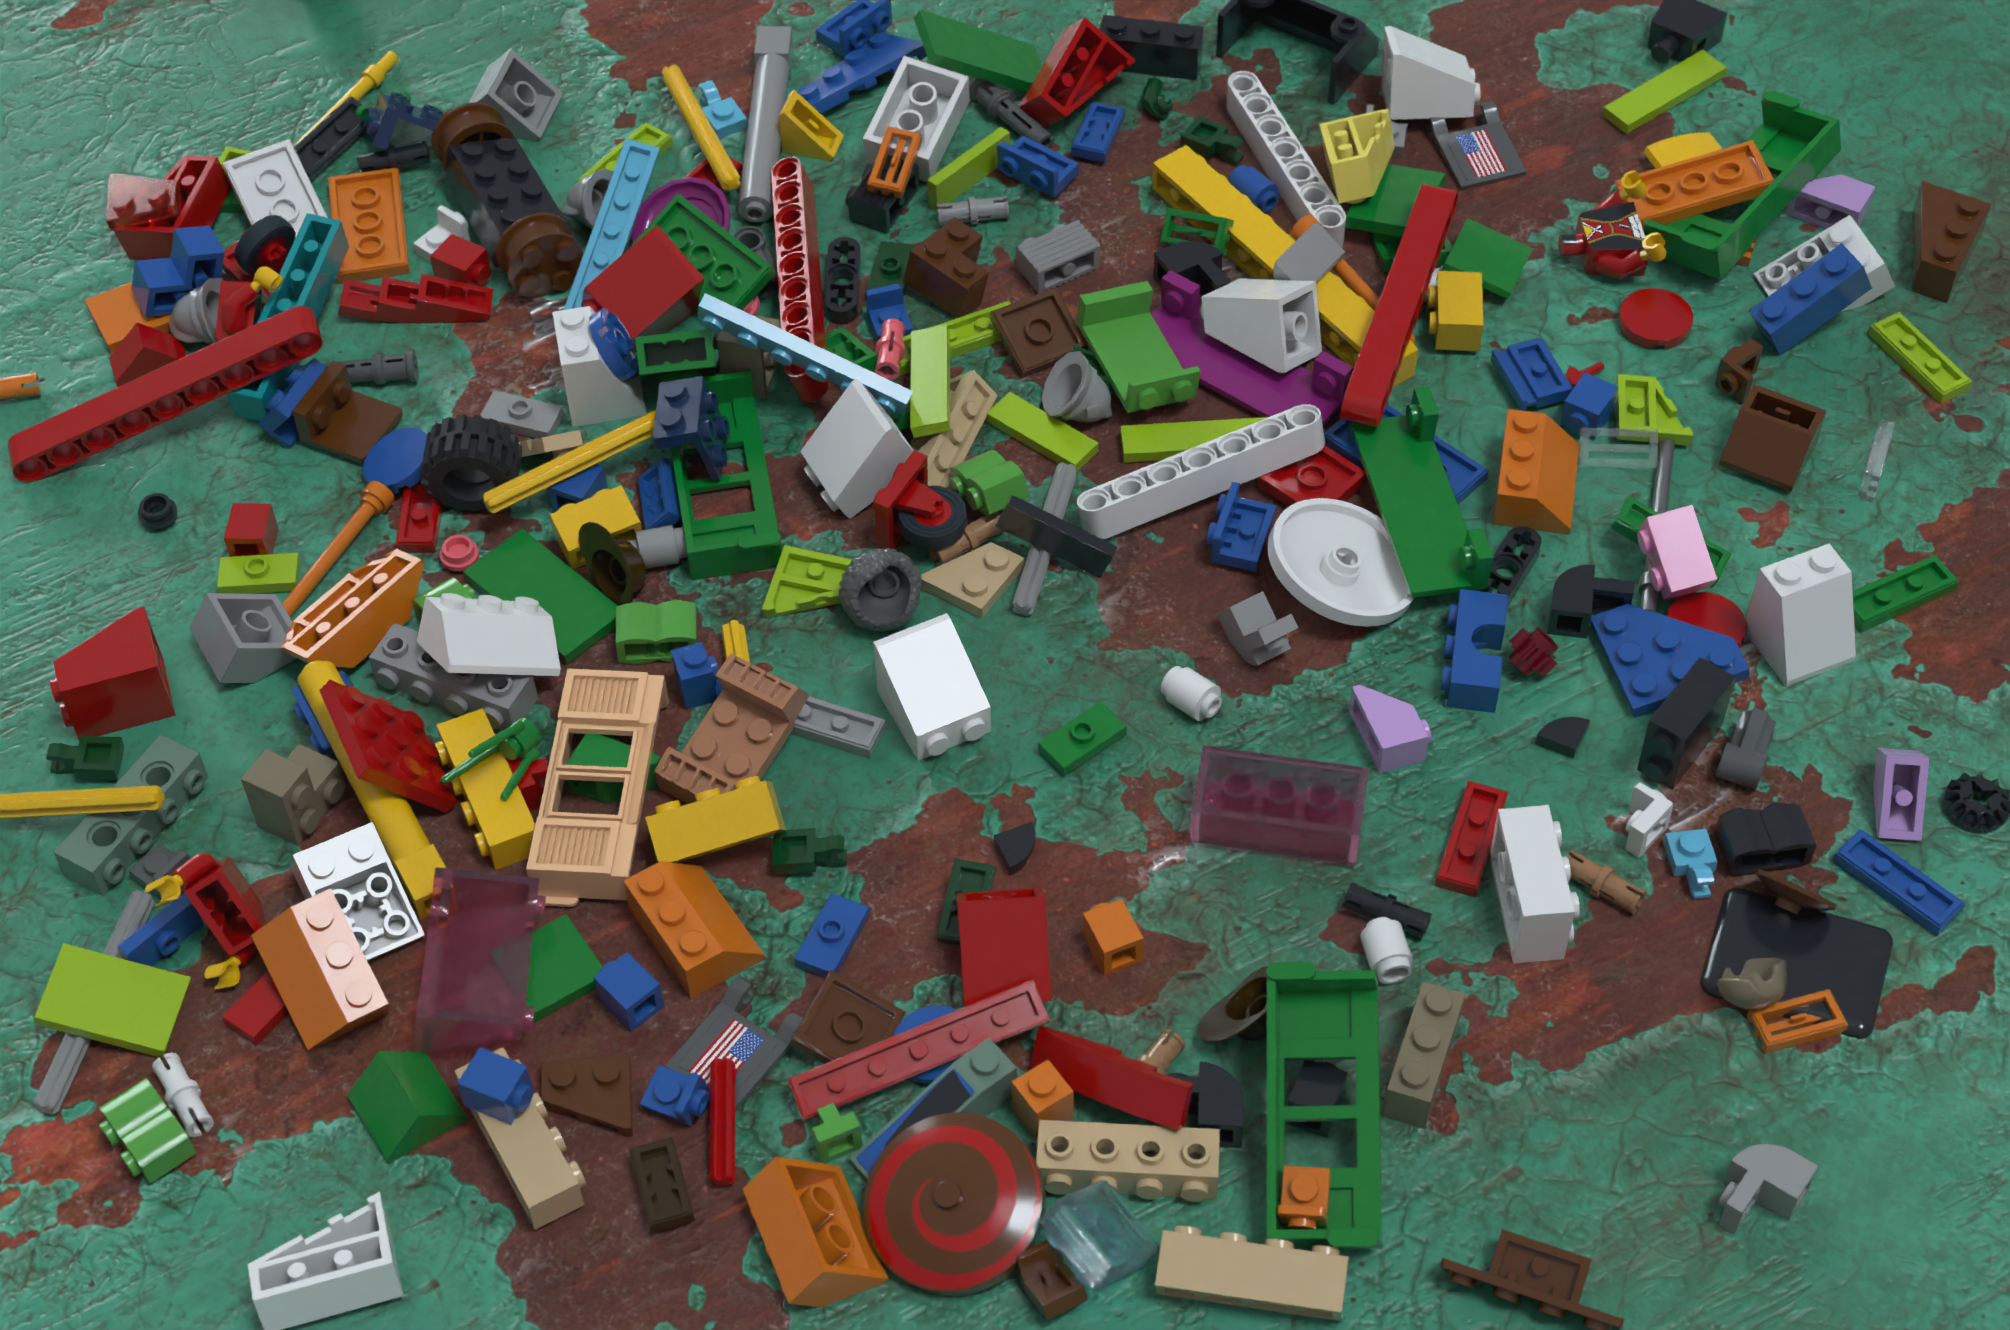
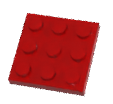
[319,680,457,813]

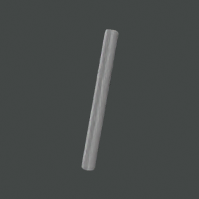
[34,890,154,1115]

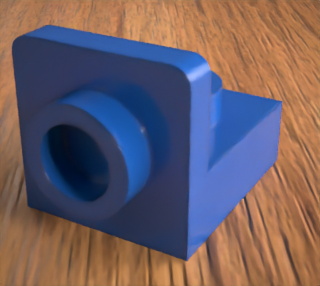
[866,283,913,341]
[640,1064,710,1128]

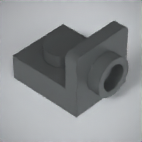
[128,843,190,904]

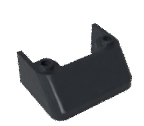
[1216,0,1379,105]

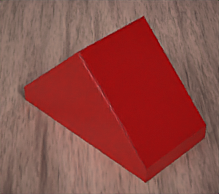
[109,322,187,387]

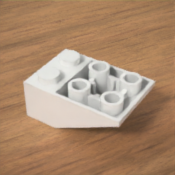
[1754,215,1895,312]
[291,822,425,961]

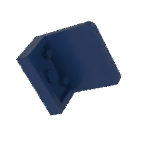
[363,92,444,150]
[653,376,730,481]

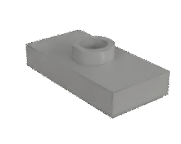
[480,391,564,438]

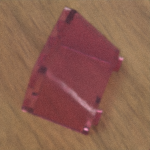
[413,867,546,1054]

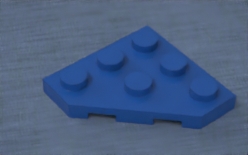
[1590,604,1750,718]

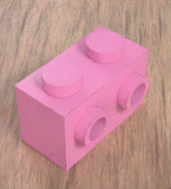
[1637,505,1717,600]

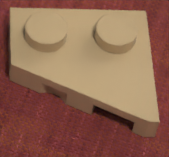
[519,430,583,458]
[921,542,1024,619]

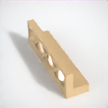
[910,370,998,488]

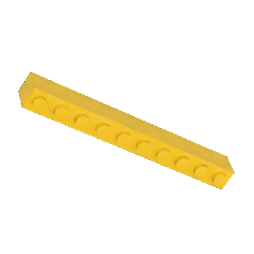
[1152,145,1418,387]

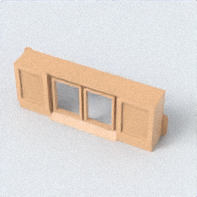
[526,669,669,907]

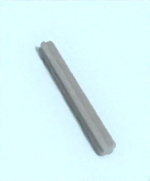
[1012,462,1077,616]

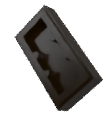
[629,1137,695,1233]

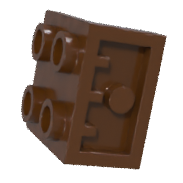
[292,361,403,464]

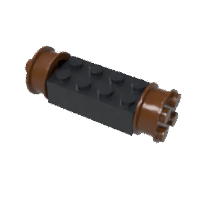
[431,102,583,297]

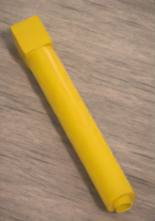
[297,660,459,921]

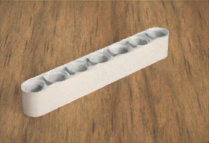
[1226,71,1346,247]
[1077,404,1325,539]

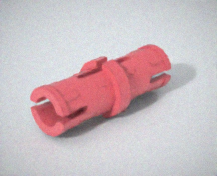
[875,319,905,381]

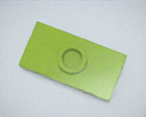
[217,552,301,594]

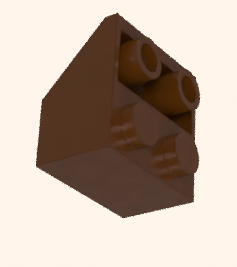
[1719,384,1826,492]

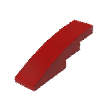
[338,274,493,324]
[1030,1025,1194,1130]

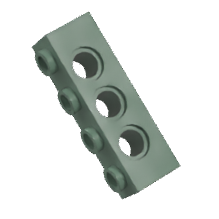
[54,734,208,896]

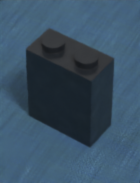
[1637,657,1736,789]

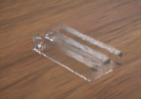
[1858,420,1895,503]
[1578,428,1658,468]

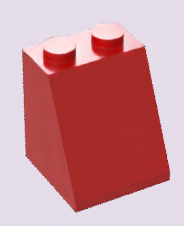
[581,225,705,354]
[49,606,176,741]
[956,888,1052,1007]

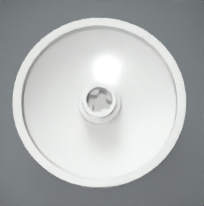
[1268,498,1414,627]

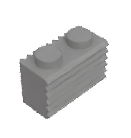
[1016,220,1100,294]

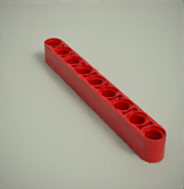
[771,157,829,402]
[1340,183,1458,428]
[7,306,323,482]

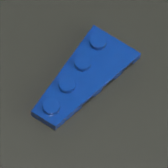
[798,32,927,114]

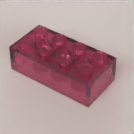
[1190,746,1369,865]

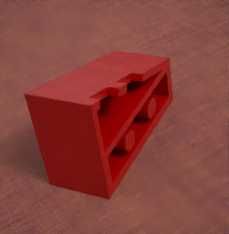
[1019,17,1136,128]
[113,155,232,260]

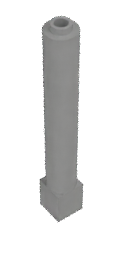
[738,26,794,222]

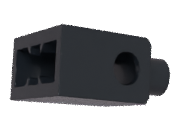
[1647,0,1728,64]

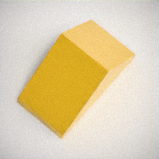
[779,90,844,161]

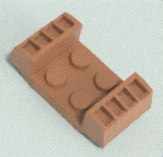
[654,654,809,804]

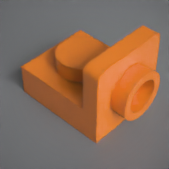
[1278,1166,1331,1230]

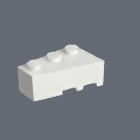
[248,1191,404,1330]

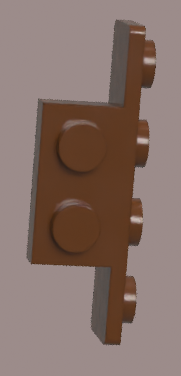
[1440,1229,1624,1330]

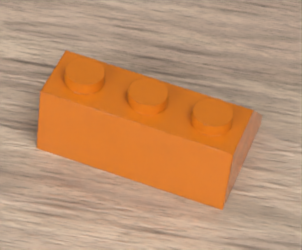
[1493,409,1579,534]
[623,861,765,999]
[251,888,389,1052]
[743,1157,888,1307]

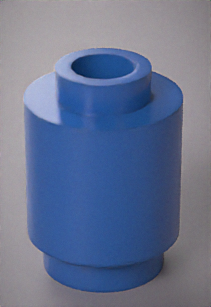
[1228,165,1279,213]

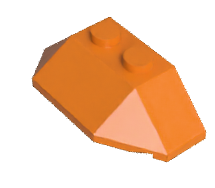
[282,549,424,668]

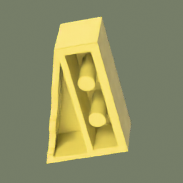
[1319,109,1395,204]

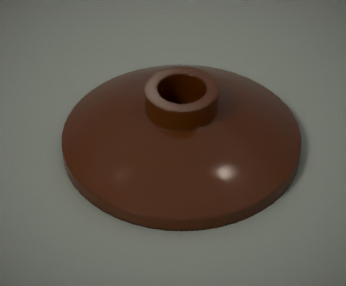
[1755,868,1837,915]

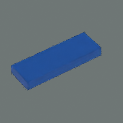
[1832,829,1965,936]

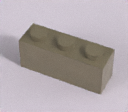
[1383,981,1466,1129]

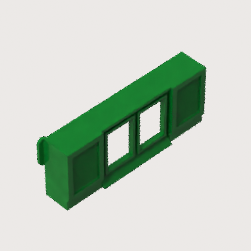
[1643,91,1841,279]
[660,370,782,581]
[1266,962,1382,1250]

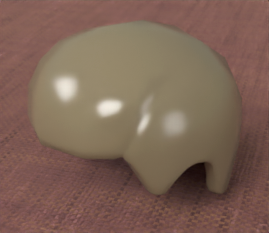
[1717,958,1787,1010]

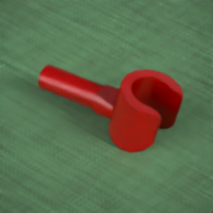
[1565,362,1604,390]

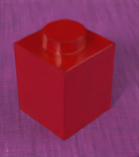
[430,234,492,286]
[224,503,279,557]

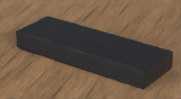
[294,95,367,182]
[996,495,1117,578]

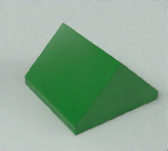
[347,1051,468,1164]

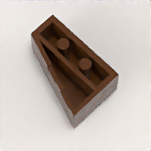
[1912,181,1991,303]

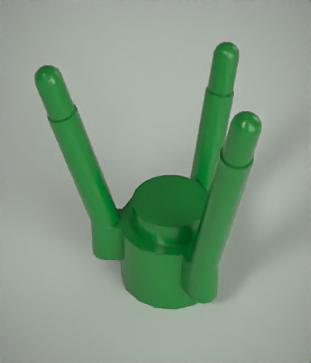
[441,717,542,800]

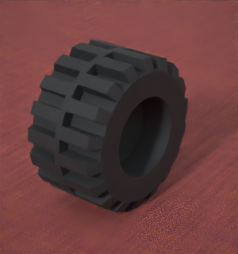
[420,414,522,513]

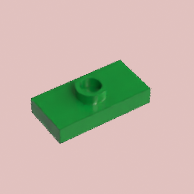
[1038,702,1127,776]

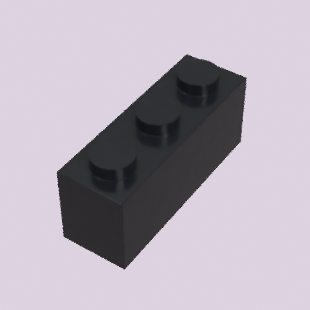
[1099,15,1204,81]

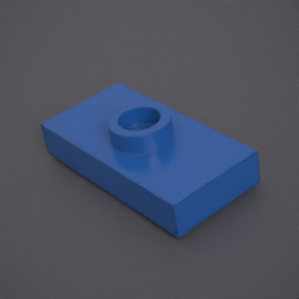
[1071,101,1125,163]
[638,457,682,530]
[118,893,204,966]
[794,893,870,978]

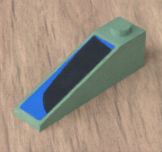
[849,1038,1017,1182]

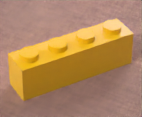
[434,708,535,870]

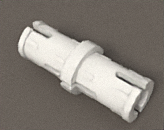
[152,1053,214,1137]

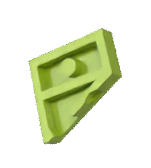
[1615,374,1693,446]
[762,545,852,618]

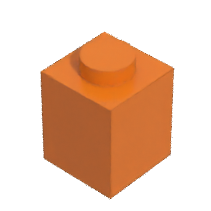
[1083,899,1144,976]
[1011,1060,1074,1140]

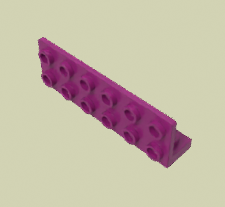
[1151,270,1354,426]

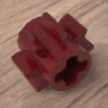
[1508,627,1559,677]

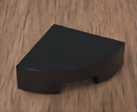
[1535,717,1590,758]
[994,822,1036,875]

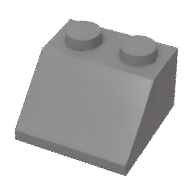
[469,49,563,141]
[190,593,297,683]

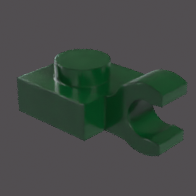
[1180,116,1244,166]
[46,736,124,780]
[772,828,847,874]

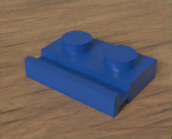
[1491,337,1573,411]

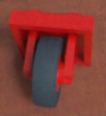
[222,215,296,297]
[872,450,967,550]

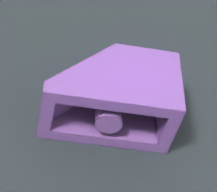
[1785,174,1875,229]
[1349,685,1432,773]
[1873,748,1930,841]

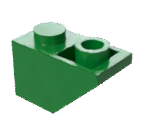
[566,734,661,804]

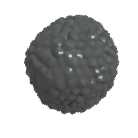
[839,548,922,632]

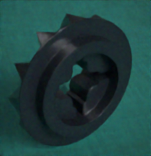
[1943,772,2010,831]

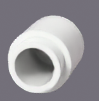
[1161,666,1222,721]
[1360,917,1413,984]

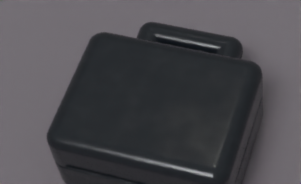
[1700,887,1893,1039]

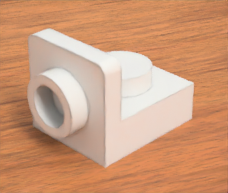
[413,205,470,263]
[1625,782,1673,858]

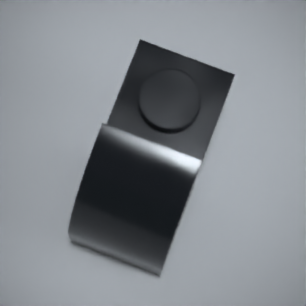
[1153,241,1231,296]
[1547,565,1634,639]
[1167,1062,1244,1148]

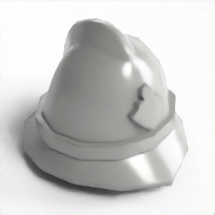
[561,169,613,230]
[169,278,223,344]
[1042,351,1112,423]

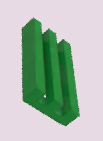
[1160,207,1234,256]

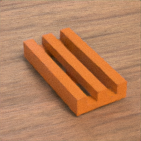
[867,126,922,199]
[1747,989,1848,1054]

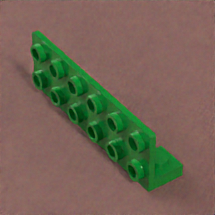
[1350,387,1494,598]

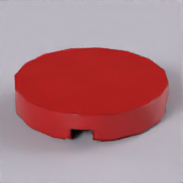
[1618,288,1693,349]
[1667,591,1747,648]

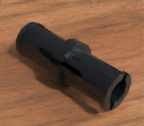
[356,141,431,173]
[1342,882,1432,939]

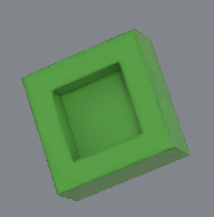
[812,1103,863,1163]

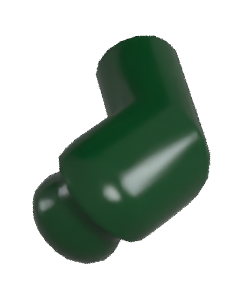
[1140,77,1173,119]

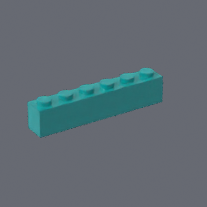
[227,213,349,421]

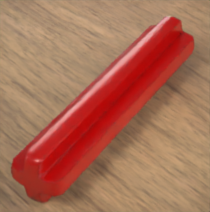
[709,1058,736,1186]

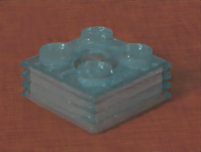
[1039,1180,1160,1291]

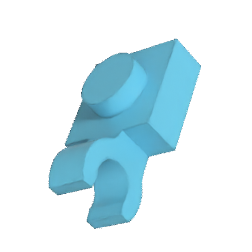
[698,80,748,139]
[1663,829,1717,899]

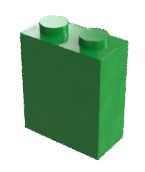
[635,329,716,378]

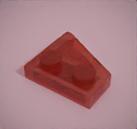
[106,173,181,231]

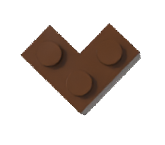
[903,217,989,318]

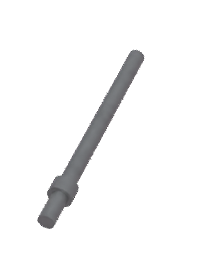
[1638,439,1675,613]

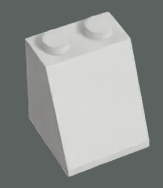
[1381,26,1480,120]
[1201,279,1322,373]
[552,306,646,427]
[800,378,914,519]
[1745,543,1856,687]
[873,613,991,761]

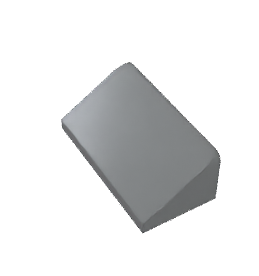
[1273,222,1345,284]

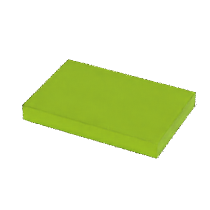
[34,943,191,1058]

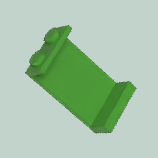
[1076,281,1201,413]

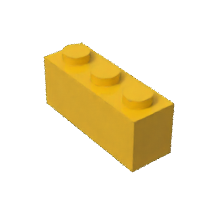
[645,776,786,863]

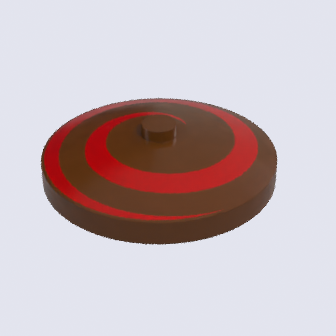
[863,1112,1046,1296]

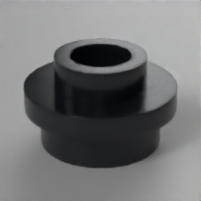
[138,493,178,529]

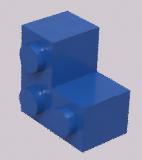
[131,226,225,317]

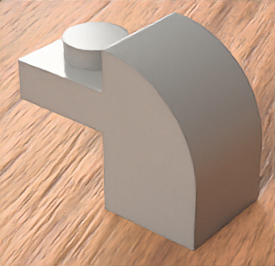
[1216,591,1298,666]
[1718,1144,1819,1235]

